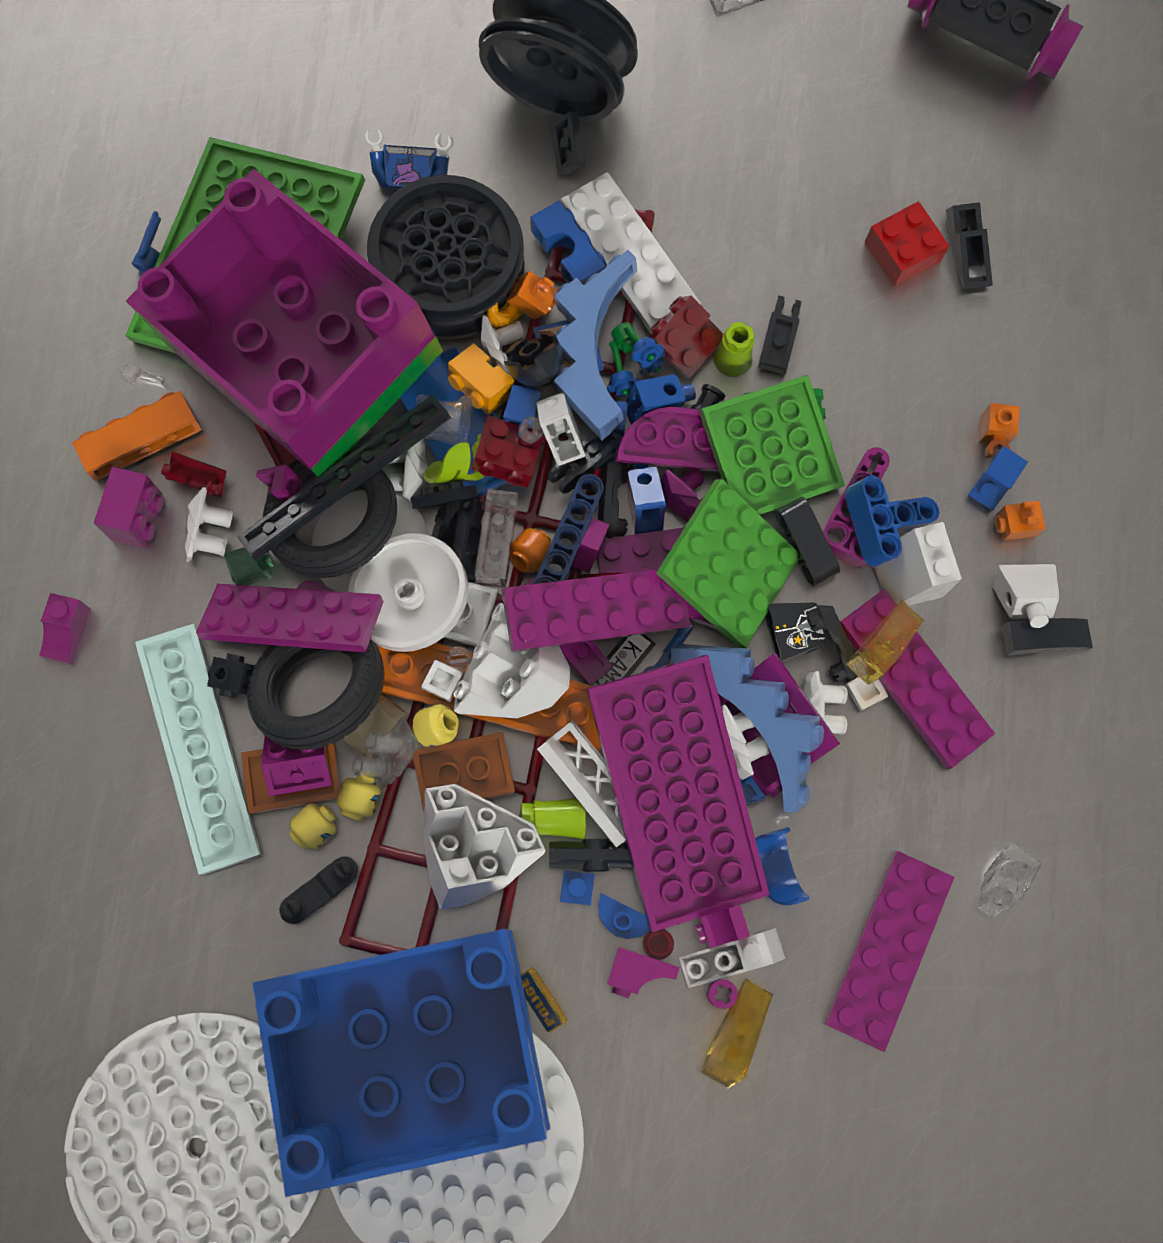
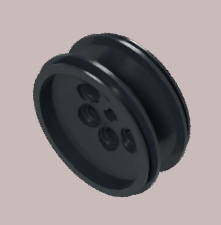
[478,0,638,121]
[367,175,525,339]

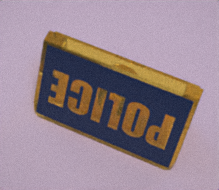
[521,967,568,1033]

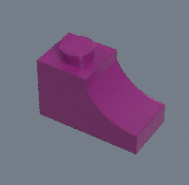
[39,593,91,665]
[695,905,750,948]
[606,947,680,998]

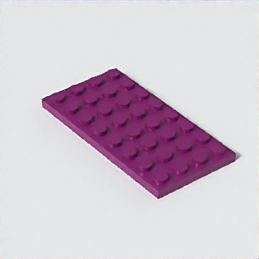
[586,655,770,933]

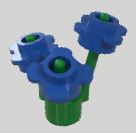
[607,322,665,396]

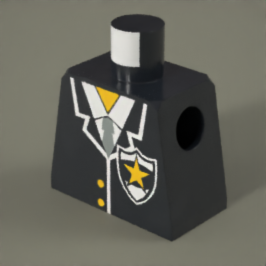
[765,602,830,664]

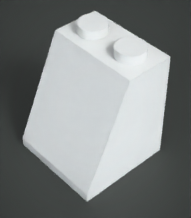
[873,522,962,608]

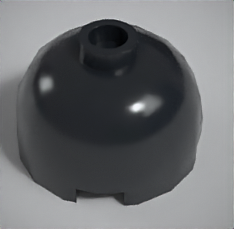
[504,331,564,387]

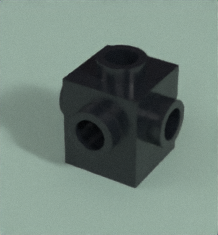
[207,653,255,698]

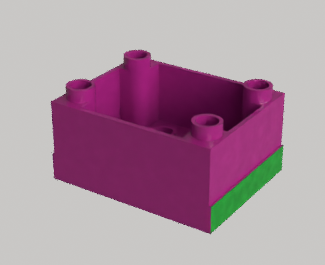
[126,168,443,477]

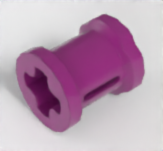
[706,979,738,1009]

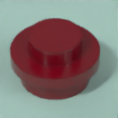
[643,929,674,960]

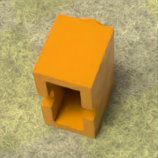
[448,343,514,415]

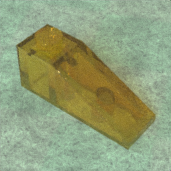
[846,600,924,685]
[701,979,773,1088]

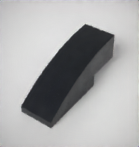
[946,202,993,290]
[1002,618,1093,656]

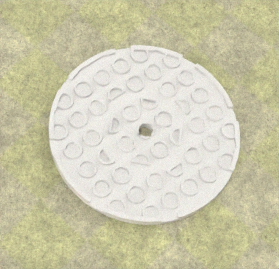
[64,1012,320,1243]
[330,1033,584,1243]

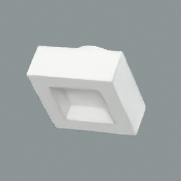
[421,660,463,702]
[845,671,888,712]

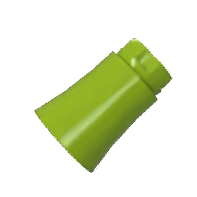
[713,322,755,377]
[520,797,586,839]

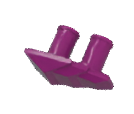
[660,469,704,521]

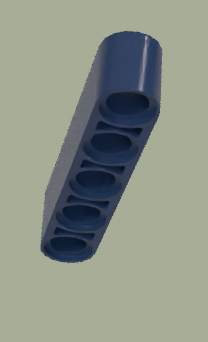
[533,474,604,584]

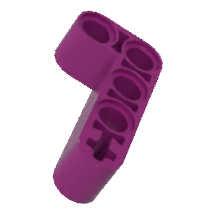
[822,447,890,568]

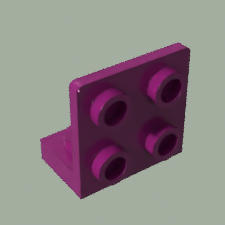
[261,735,332,796]

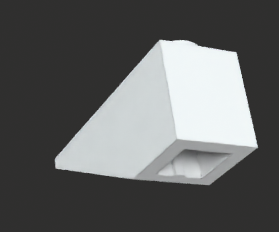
[679,928,785,988]

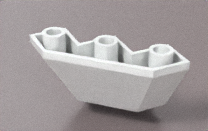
[453,603,570,718]
[424,784,545,910]

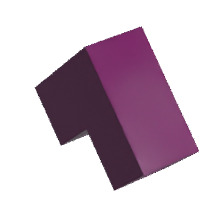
[572,518,609,573]

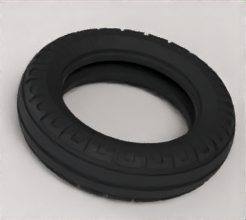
[263,452,397,578]
[247,639,384,750]

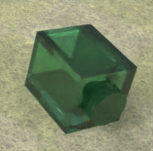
[224,547,274,585]

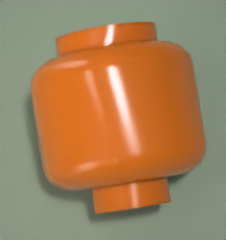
[509,528,551,573]

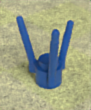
[131,211,161,273]

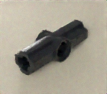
[549,839,633,872]

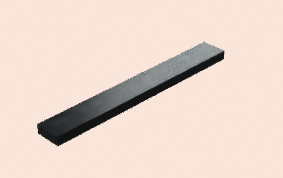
[237,395,451,562]

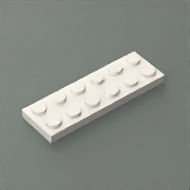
[560,172,701,334]

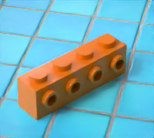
[72,390,202,482]

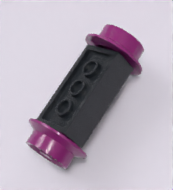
[907,0,1083,80]

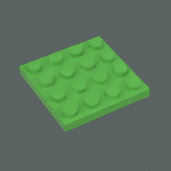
[699,375,845,515]
[656,478,799,648]

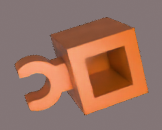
[506,271,558,320]
[979,403,1020,458]
[995,501,1046,542]

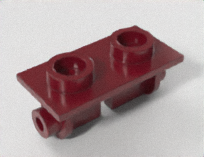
[161,451,227,497]

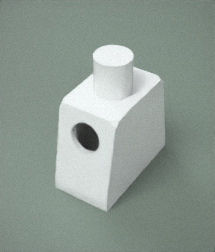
[536,393,586,466]
[993,564,1059,628]

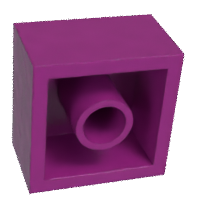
[94,467,164,548]

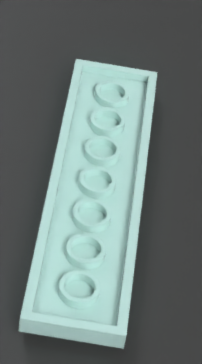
[135,624,262,875]

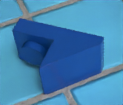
[968,445,1028,511]

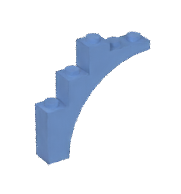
[554,250,638,440]
[671,644,824,813]

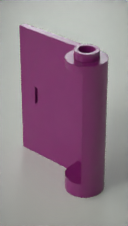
[718,653,840,798]

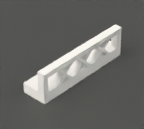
[538,720,626,847]

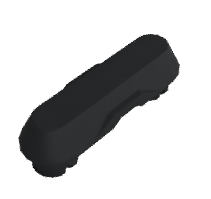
[598,458,631,538]
[806,605,862,683]
[279,856,358,924]

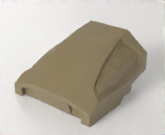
[343,692,410,761]

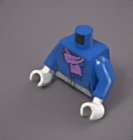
[366,129,454,198]

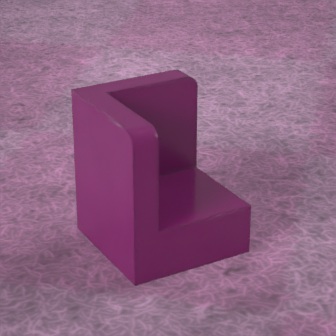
[256,465,302,503]

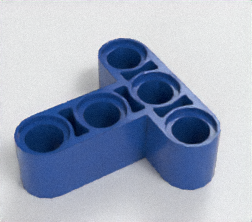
[845,475,940,567]

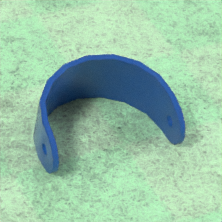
[755,827,809,905]

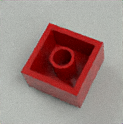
[864,201,950,287]

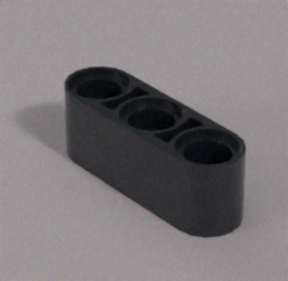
[775,497,840,587]

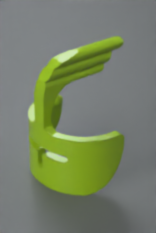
[423,434,485,483]

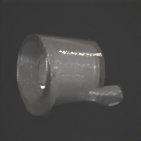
[416,394,472,445]

